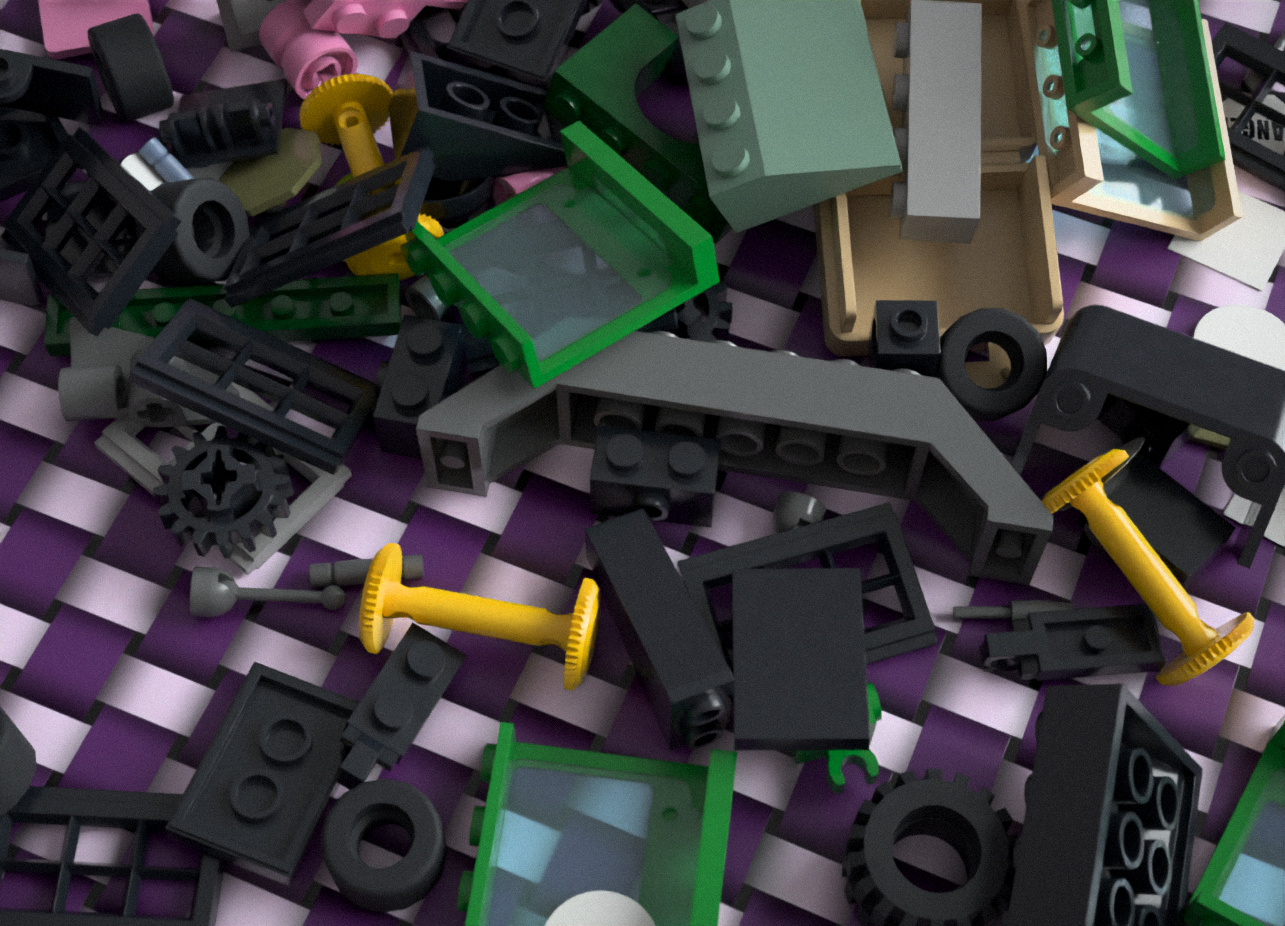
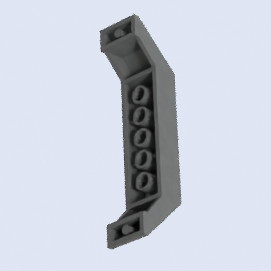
[416,321,1053,585]

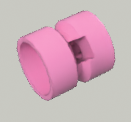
[259,0,358,100]

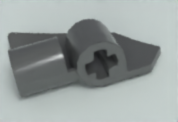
[58,317,240,428]

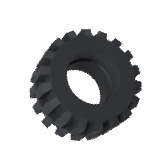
[842,768,1019,926]

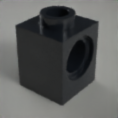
[869,300,941,377]

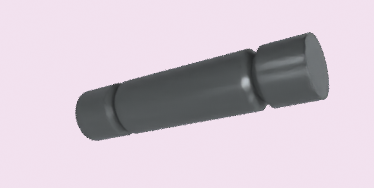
[309,554,424,589]

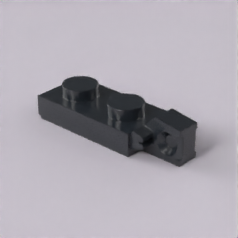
[979,604,1166,681]
[334,623,467,790]

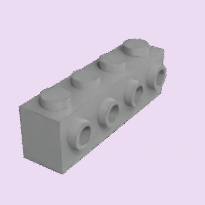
[890,0,982,243]

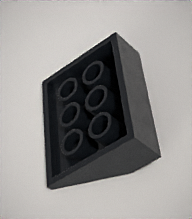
[1002,683,1203,926]

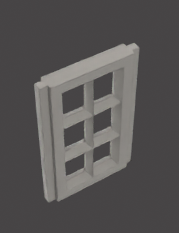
[94,382,352,575]

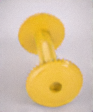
[299,74,444,280]
[1041,449,1255,687]
[359,543,601,691]

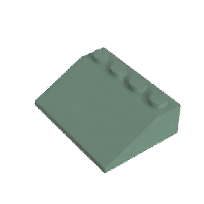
[675,0,903,233]

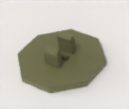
[219,128,322,217]

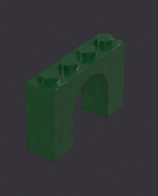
[542,4,732,245]

